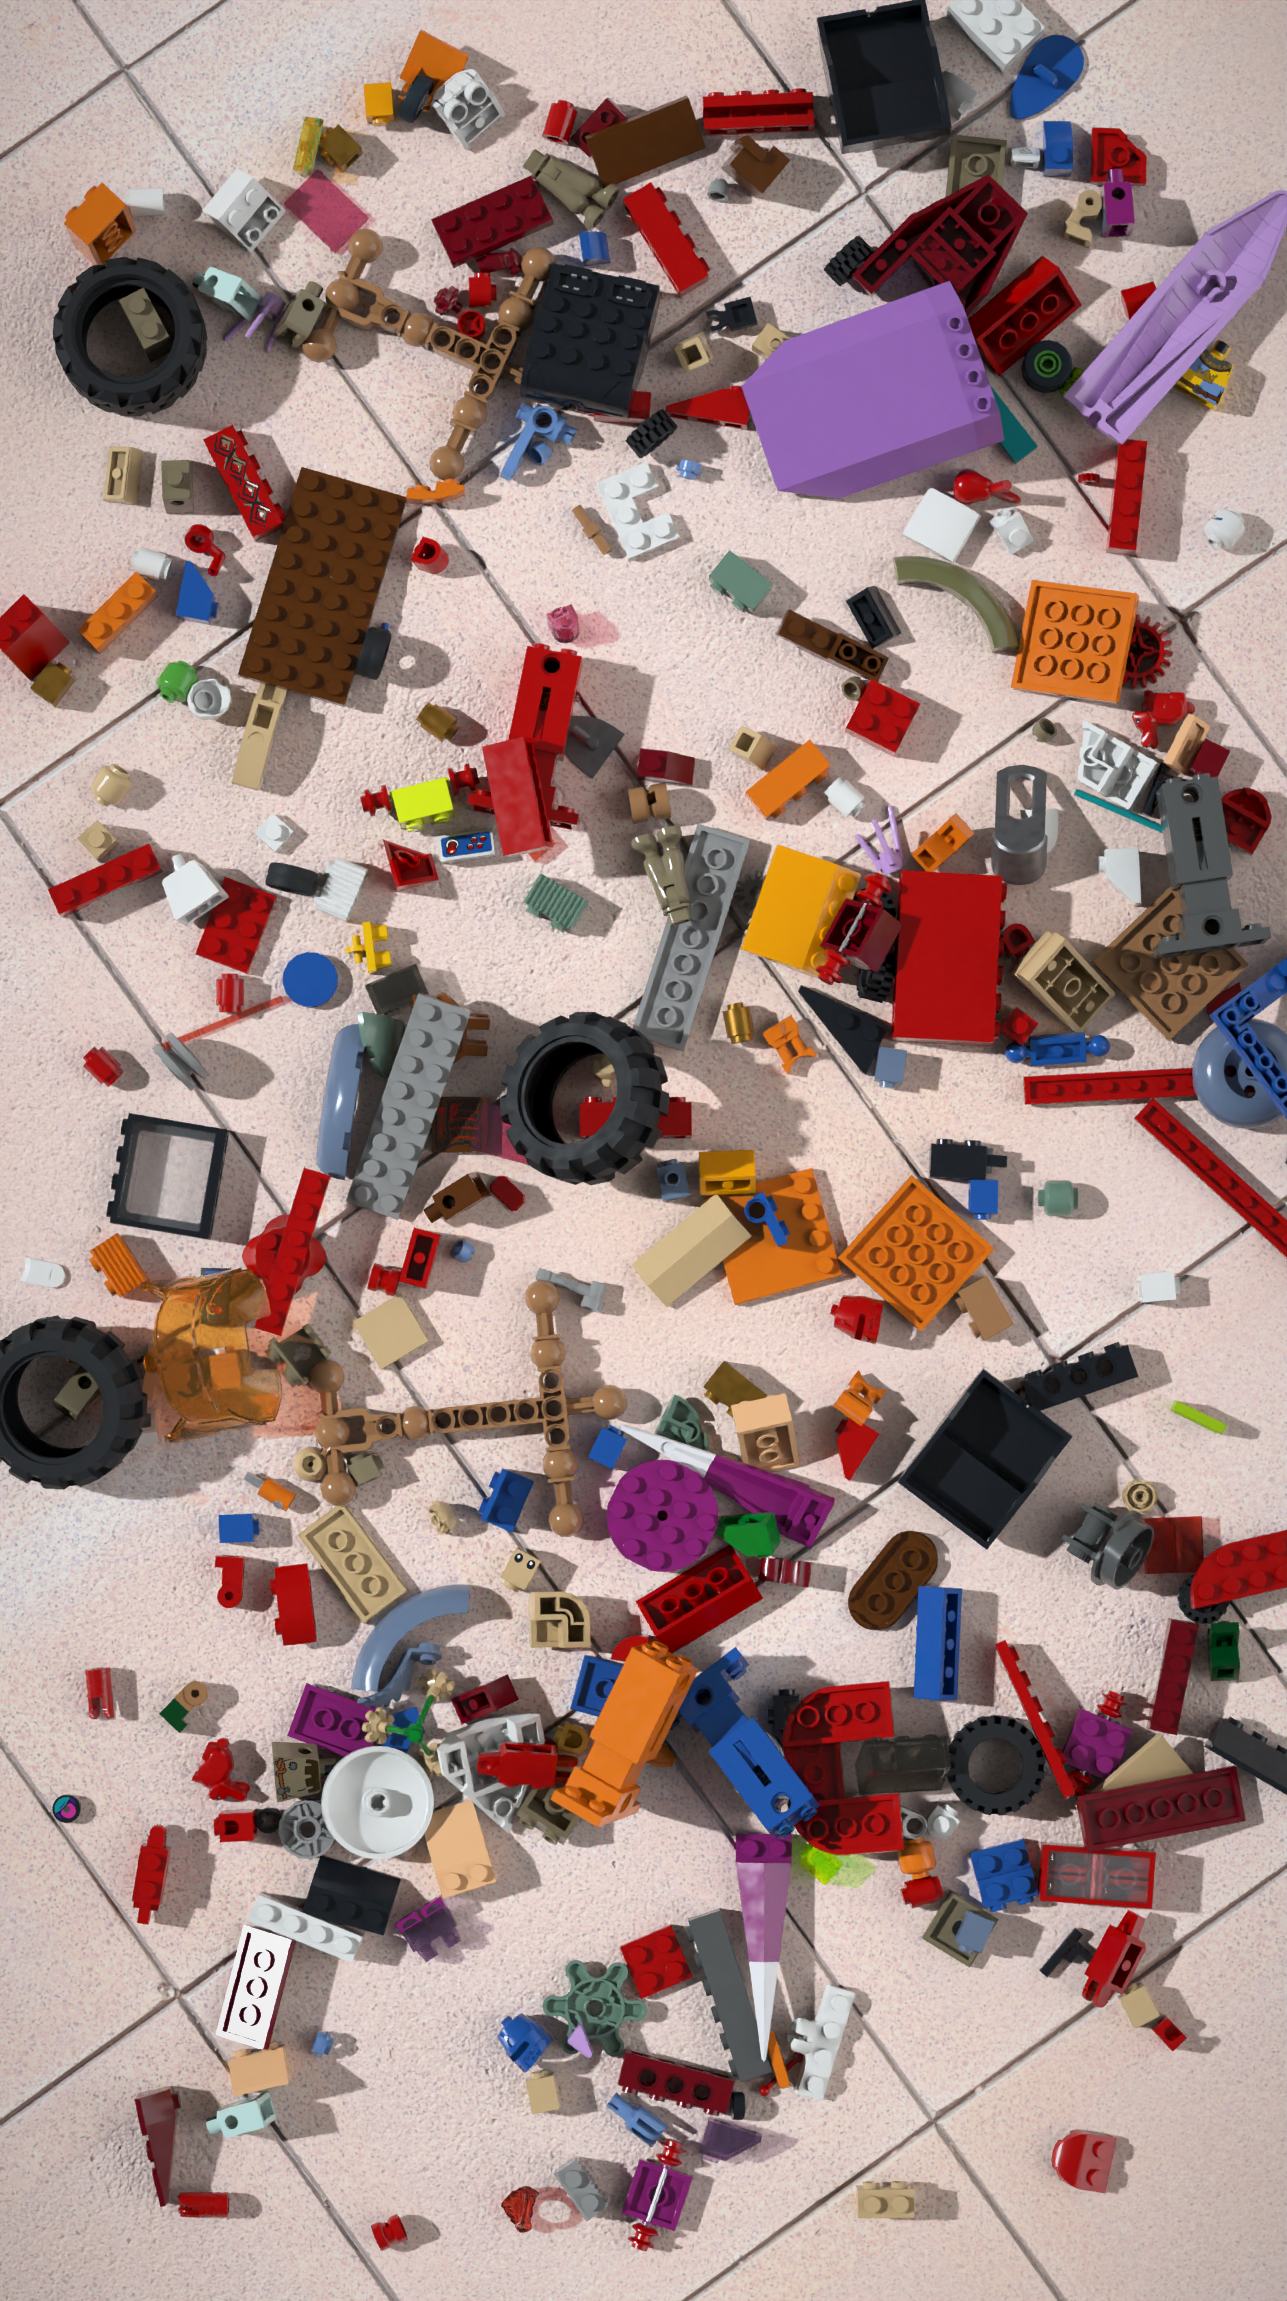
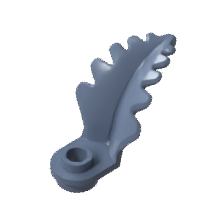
[357,1643,442,1708]

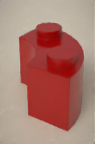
[270,1563,317,1646]

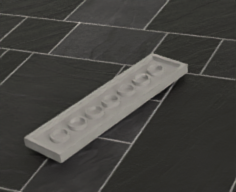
[633,824,750,1052]
[346,992,472,1220]

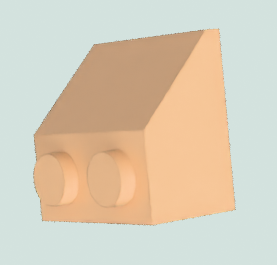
[228,2041,292,2097]

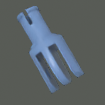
[606,2092,668,2147]

